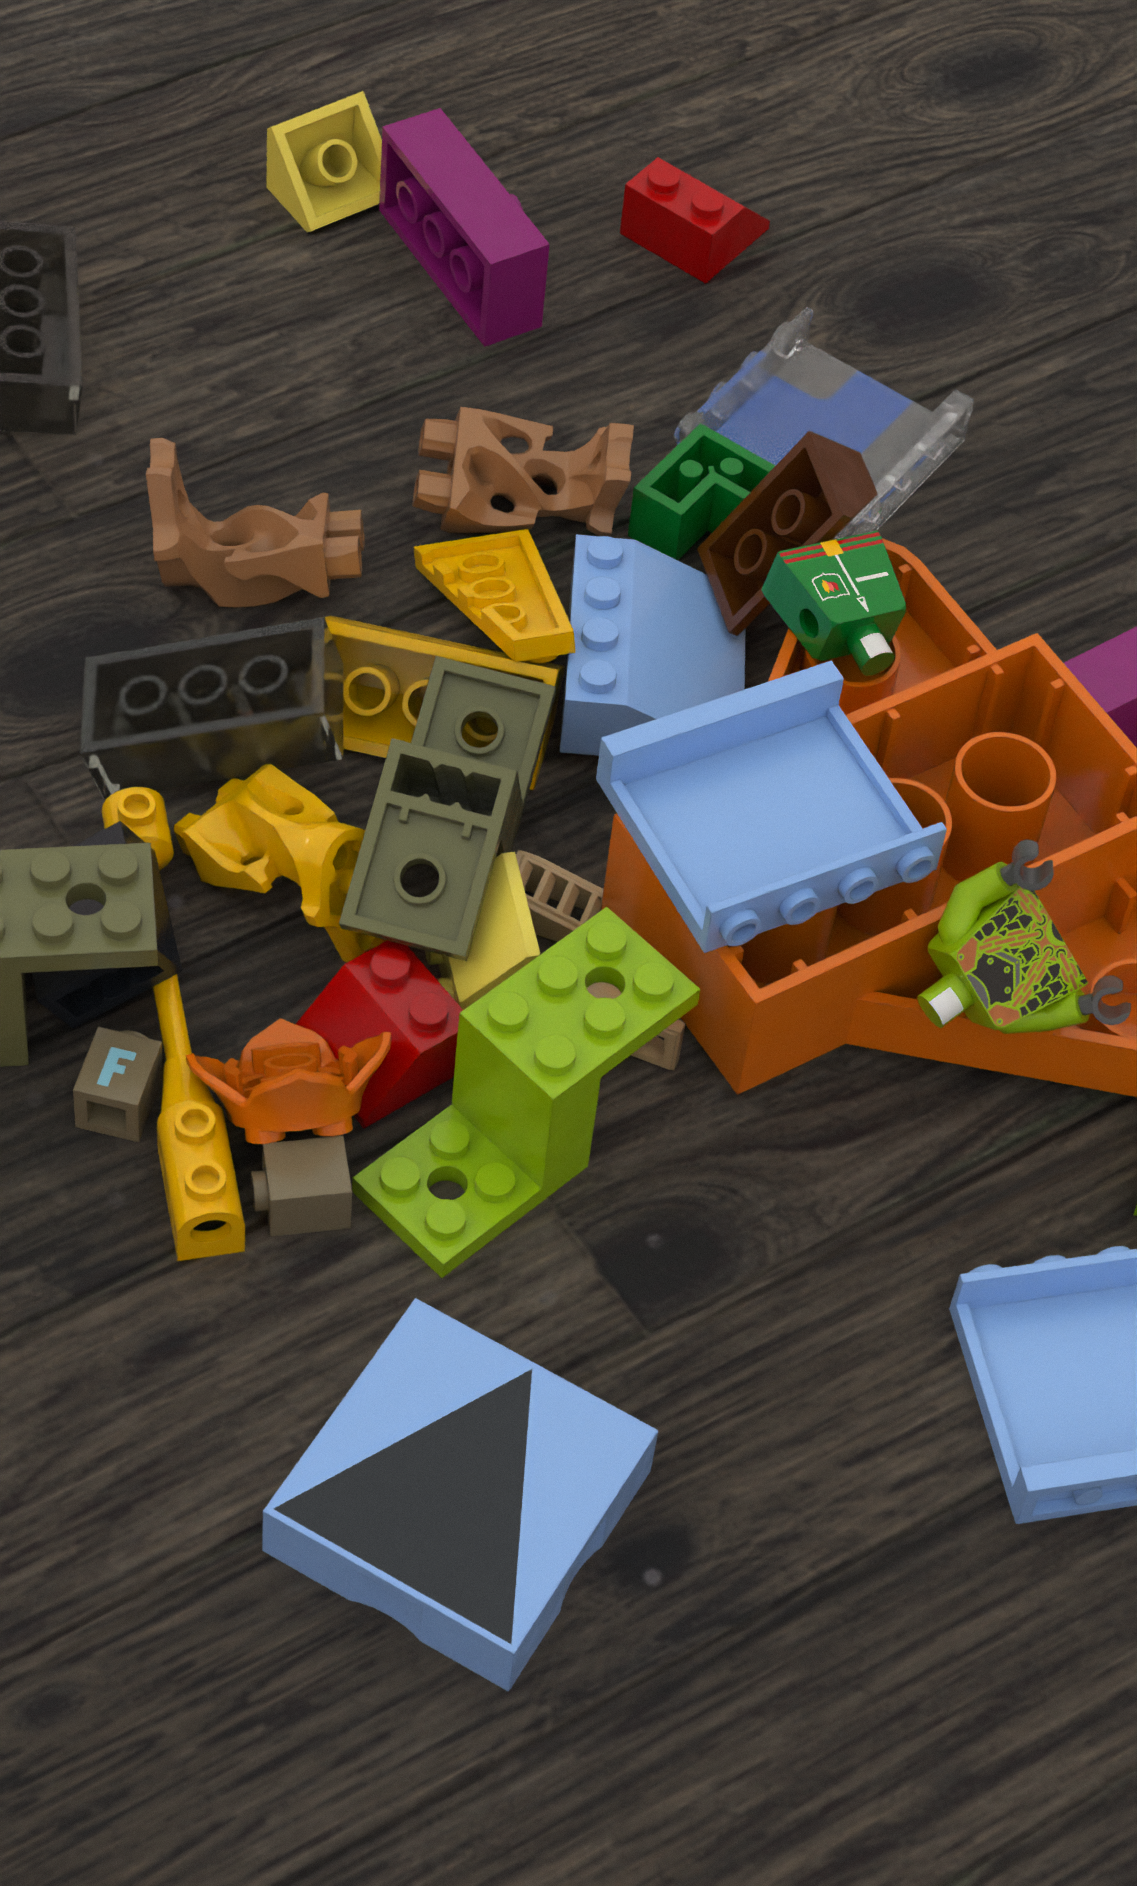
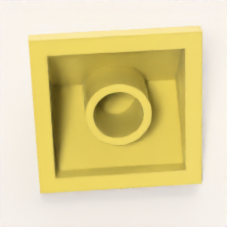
[266,91,382,232]

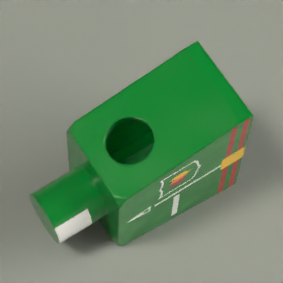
[761,530,906,676]

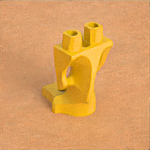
[174,764,387,963]

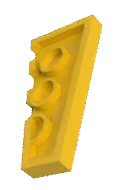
[413,529,575,663]

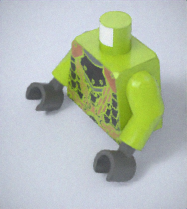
[917,839,1131,1034]

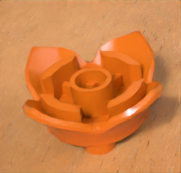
[186,1018,392,1144]

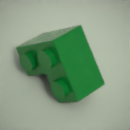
[628,423,775,560]

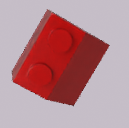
[620,157,770,284]
[296,941,463,1128]

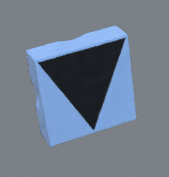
[262,1298,659,1692]

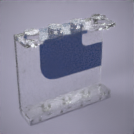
[674,307,975,540]

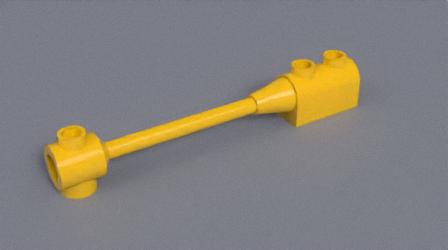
[102,787,245,1261]

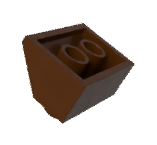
[697,430,878,636]

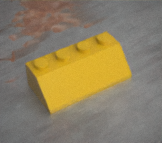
[296,616,565,790]

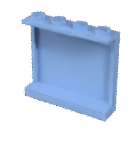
[596,660,947,953]
[949,1246,1137,1524]

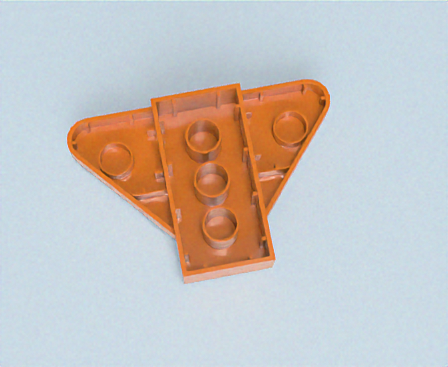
[601,538,1137,1097]

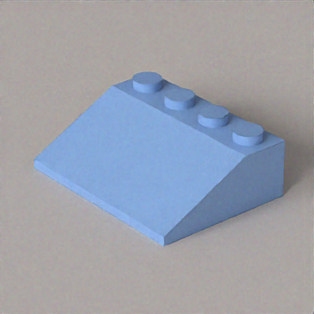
[560,534,746,756]

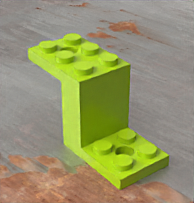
[352,907,700,1278]

